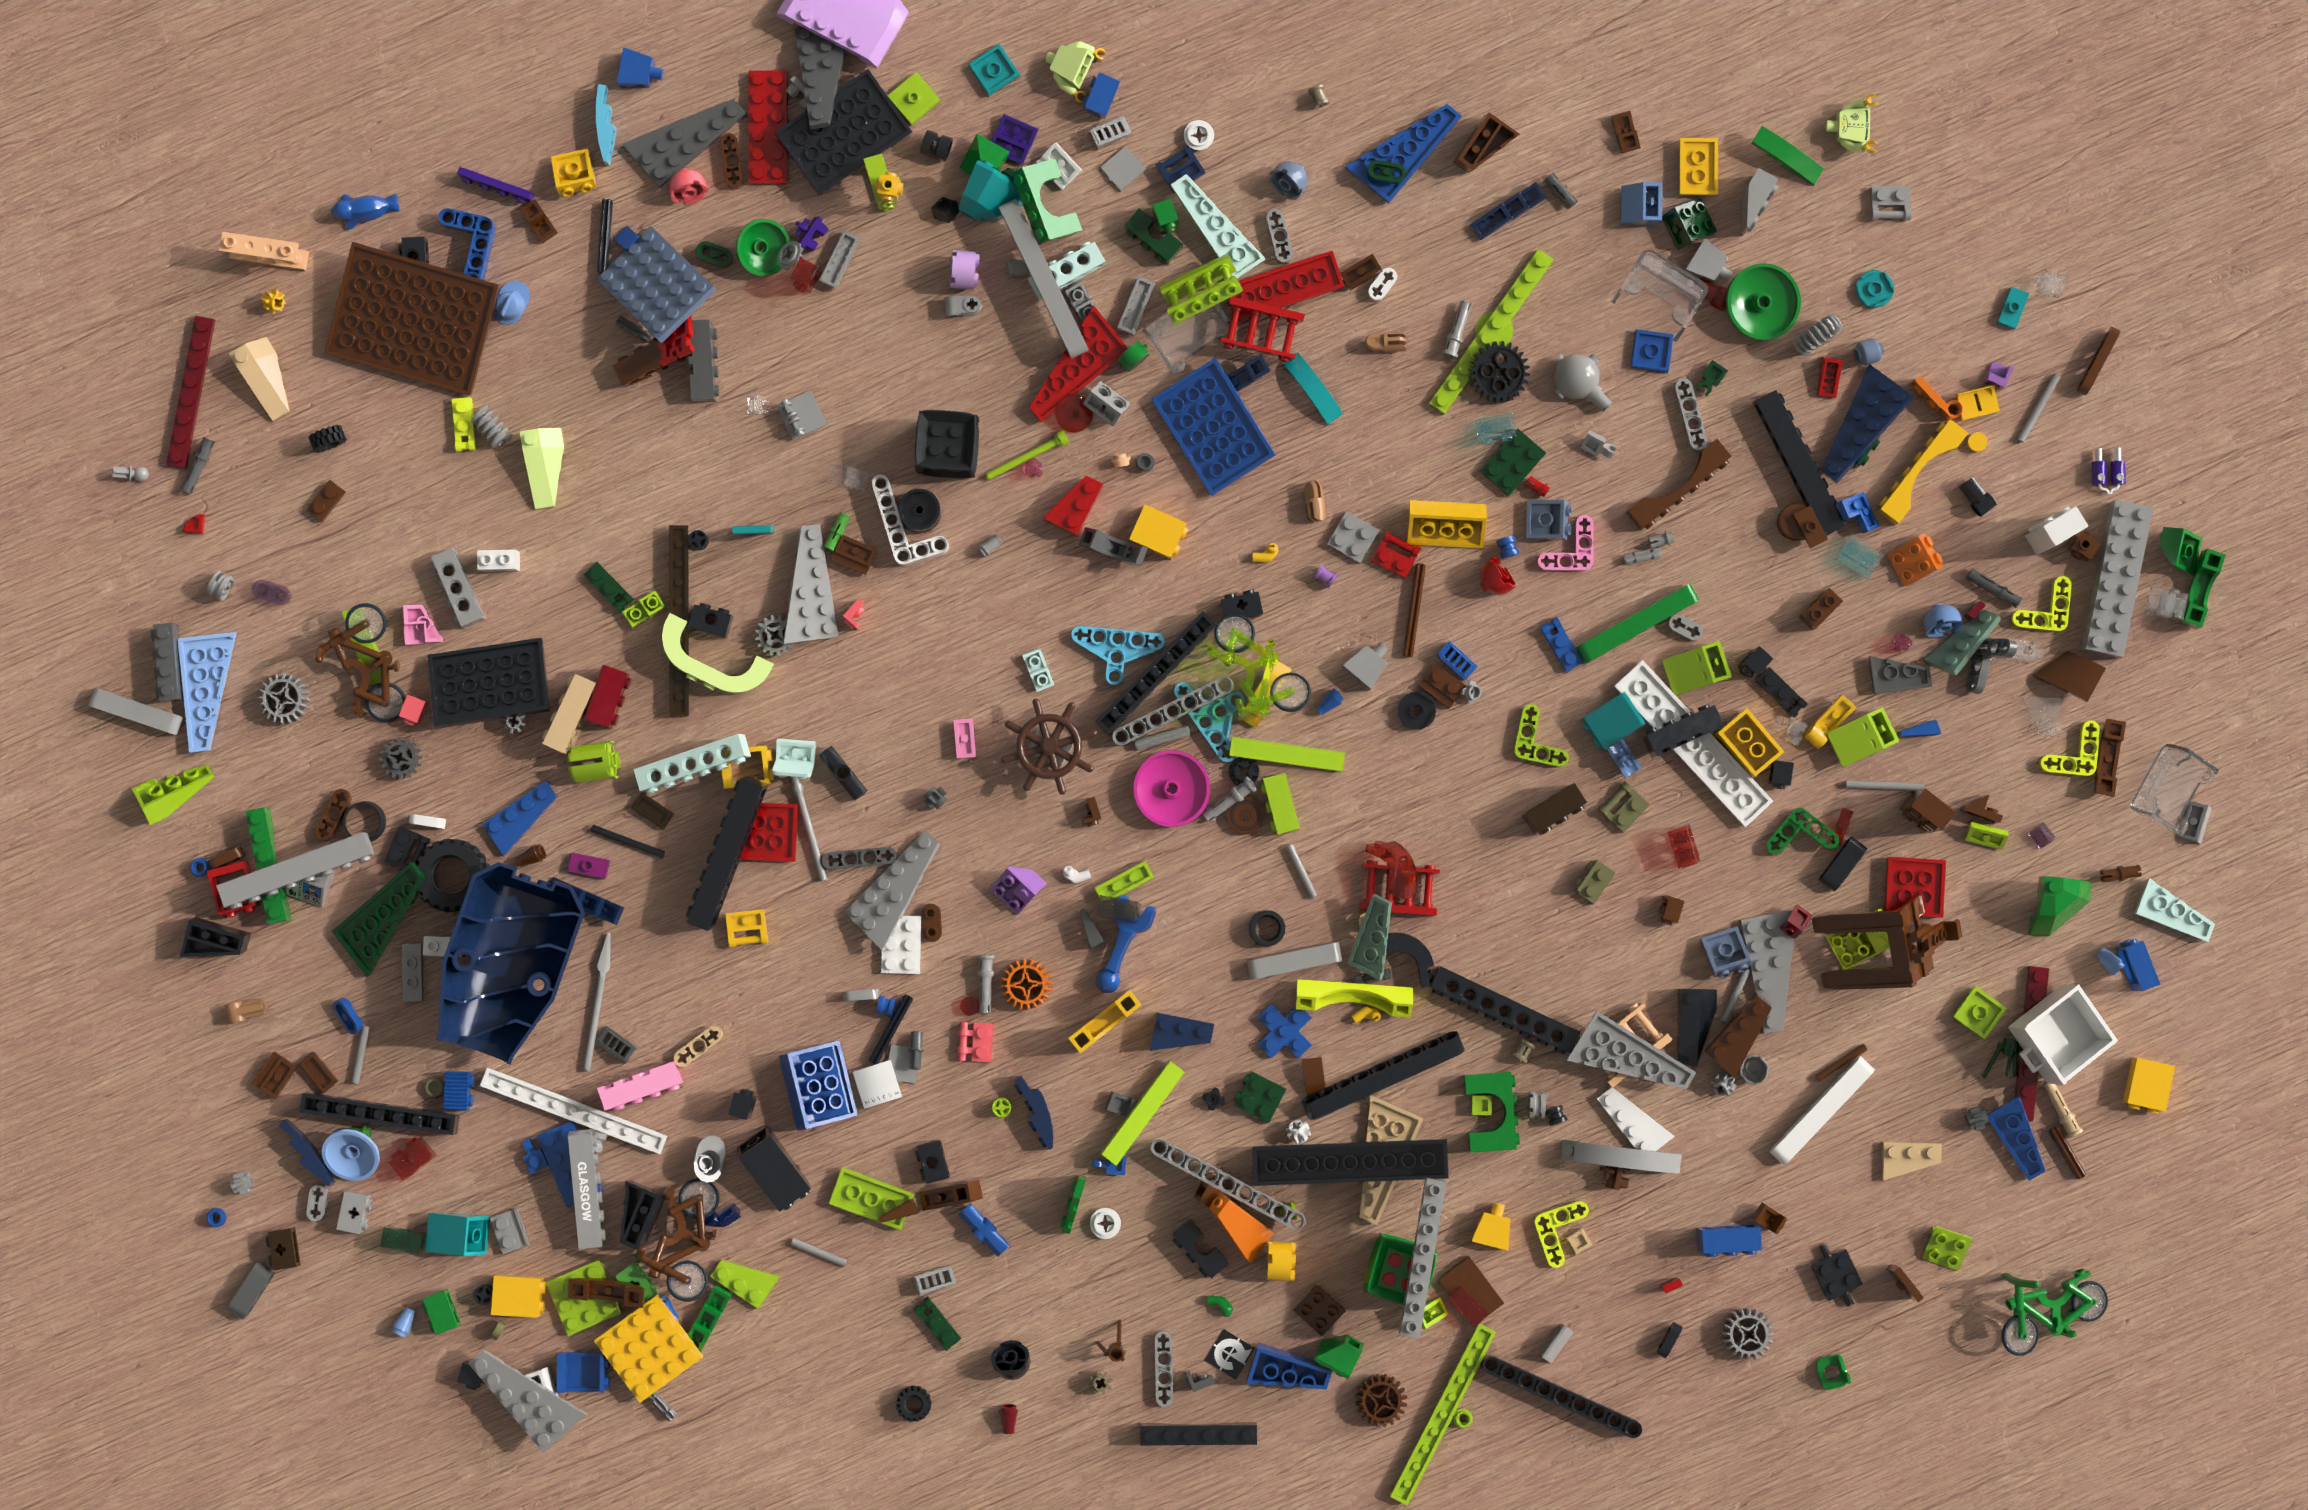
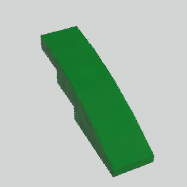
[1751,126,1824,186]
[688,1285,732,1365]

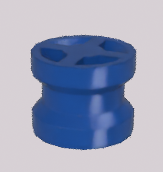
[876,995,896,1017]

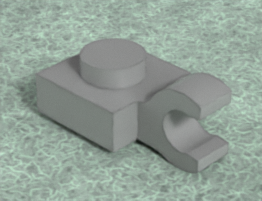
[1580,430,1617,459]

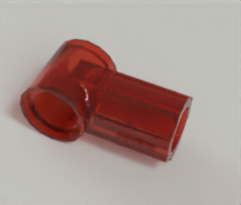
[1693,277,1727,311]

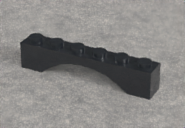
[1140,1422,1257,1446]

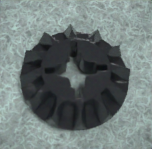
[1229,757,1259,786]

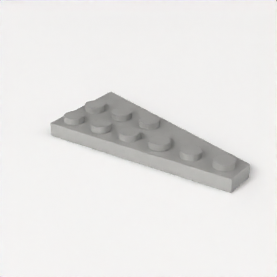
[782,524,839,645]
[1740,910,1794,1034]
[1566,1011,1696,1089]

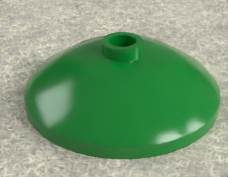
[736,219,790,276]

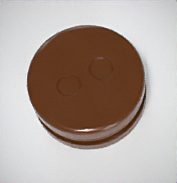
[1777,504,1806,540]

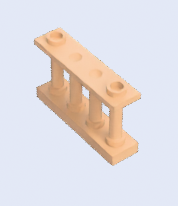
[219,232,309,271]
[1605,1003,1673,1088]

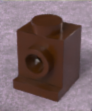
[1659,895,1684,926]

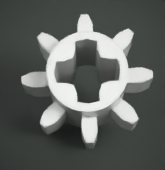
[1286,1120,1311,1144]

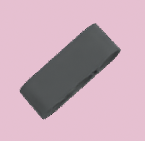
[227,1262,275,1320]

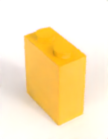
[1129,505,1188,560]
[2123,1057,2175,1114]
[491,1274,546,1318]

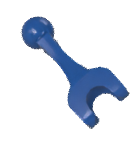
[1096,895,1157,993]

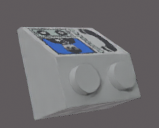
[286,870,336,907]

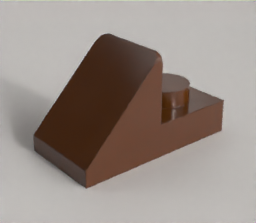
[1960,795,2003,823]

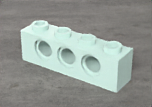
[1028,241,1106,301]

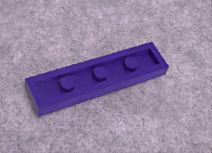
[457,166,534,203]

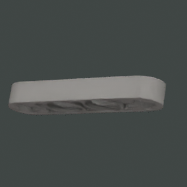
[1674,378,1707,452]
[1155,1330,1173,1407]

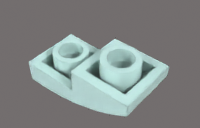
[1022,647,1054,692]

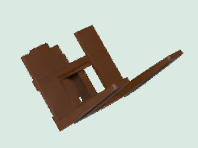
[1812,894,1962,990]

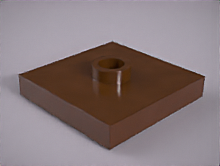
[1886,1264,1924,1302]

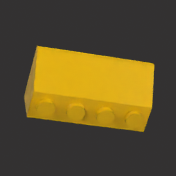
[1407,500,1487,549]

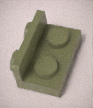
[1574,859,1615,904]

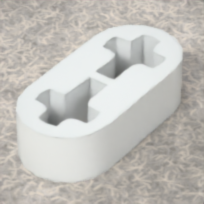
[1368,268,1397,302]
[409,814,446,829]

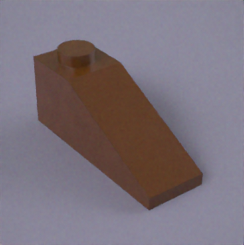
[919,1180,983,1211]

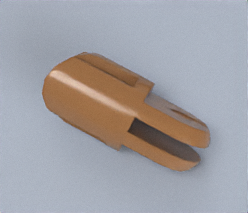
[1365,332,1407,352]
[1304,481,1326,523]

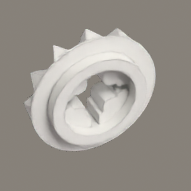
[1184,120,1214,151]
[1090,1208,1121,1239]

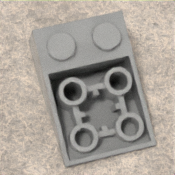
[1741,168,1778,235]

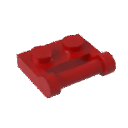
[1371,531,1421,579]

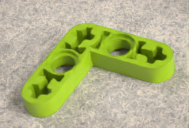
[1514,704,1569,767]

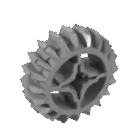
[1793,314,1843,356]
[257,673,311,725]
[1721,1307,1774,1360]

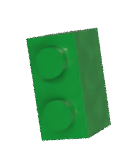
[1153,198,1178,234]
[422,1289,461,1335]

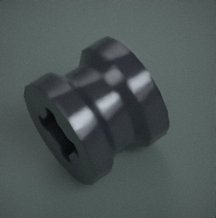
[688,530,709,551]
[1545,1105,1567,1126]
[474,1284,493,1305]

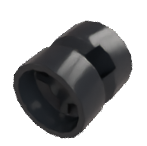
[920,130,953,162]

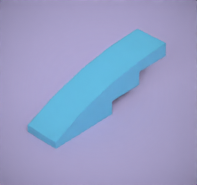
[596,84,617,166]

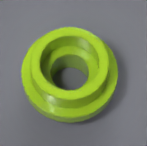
[1453,1408,1473,1428]

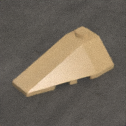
[229,337,290,422]

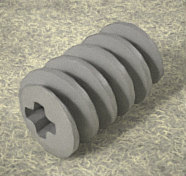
[472,405,513,448]

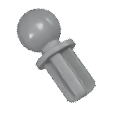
[112,466,149,482]

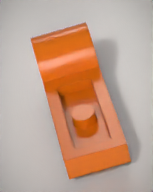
[1911,376,1963,420]

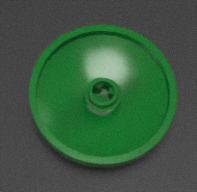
[1725,263,1801,341]

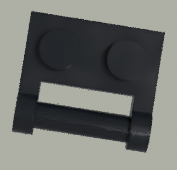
[384,826,431,869]

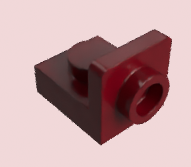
[1780,904,1813,939]

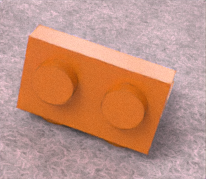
[1887,533,1943,586]

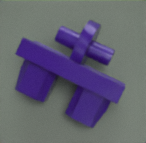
[794,217,828,251]

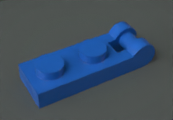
[1539,617,1583,672]

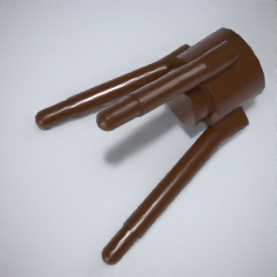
[1096,1320,1126,1362]

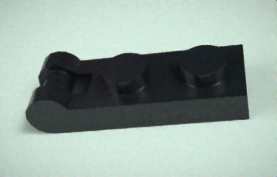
[1756,667,1808,718]

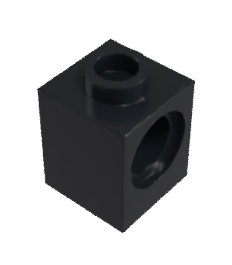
[1768,760,1794,789]

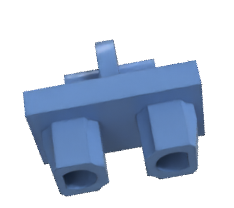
[1606,739,1642,778]

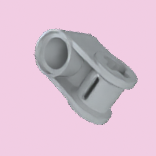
[945,295,982,318]

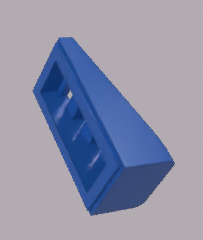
[1436,641,1477,680]
[1896,720,1941,737]

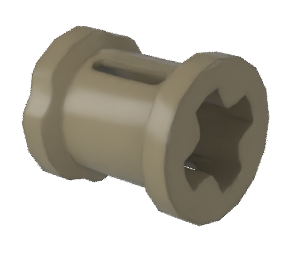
[1308,84,1330,109]
[1511,1038,1536,1063]

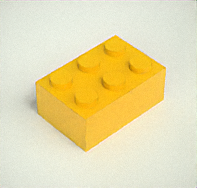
[1715,708,1784,778]

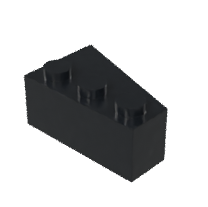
[180,917,251,957]
[620,1181,666,1250]

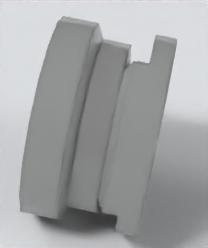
[207,570,234,601]
[1527,1091,1546,1119]

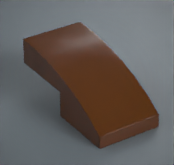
[1611,111,1641,154]
[519,199,558,244]
[1302,1057,1325,1096]

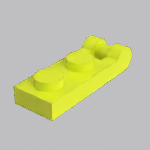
[452,397,476,452]

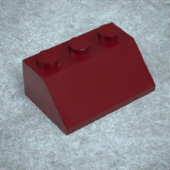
[584,665,631,729]

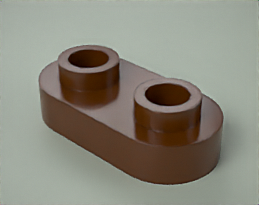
[921,904,942,942]

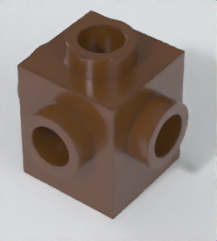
[2067,531,2101,562]

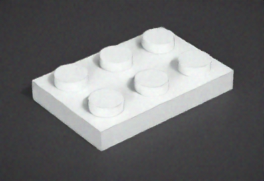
[881,916,922,974]

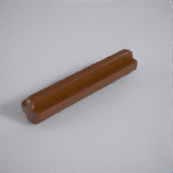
[2049,1126,2086,1180]

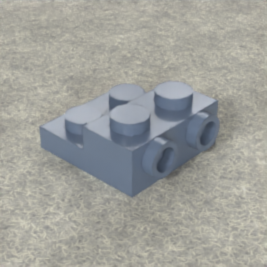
[1526,500,1572,540]
[1701,926,1751,979]

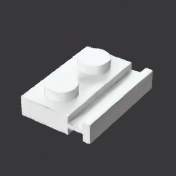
[1036,143,1082,190]

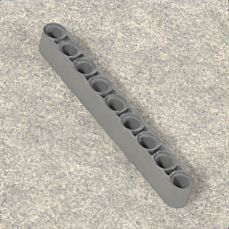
[998,199,1089,359]
[1151,1139,1306,1230]

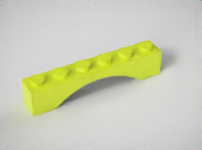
[1296,979,1413,1018]

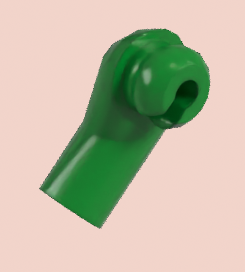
[1207,1295,1233,1317]

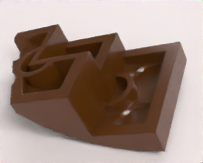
[2033,651,2106,702]

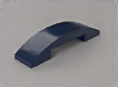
[1227,354,1271,392]

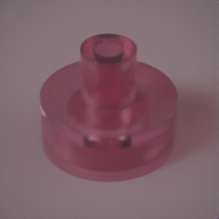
[1023,458,1043,478]
[1892,633,1912,653]

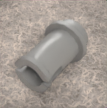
[1648,531,1674,549]
[978,534,1003,557]

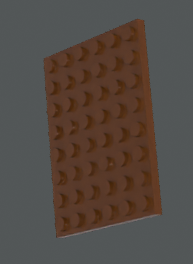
[324,242,500,396]

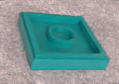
[968,44,1020,97]
[732,525,775,534]

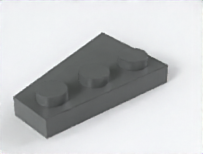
[1868,656,1932,694]

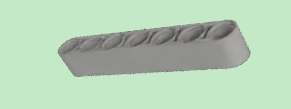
[1112,677,1234,745]

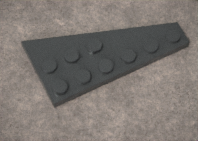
[795,27,845,129]
[623,99,747,188]

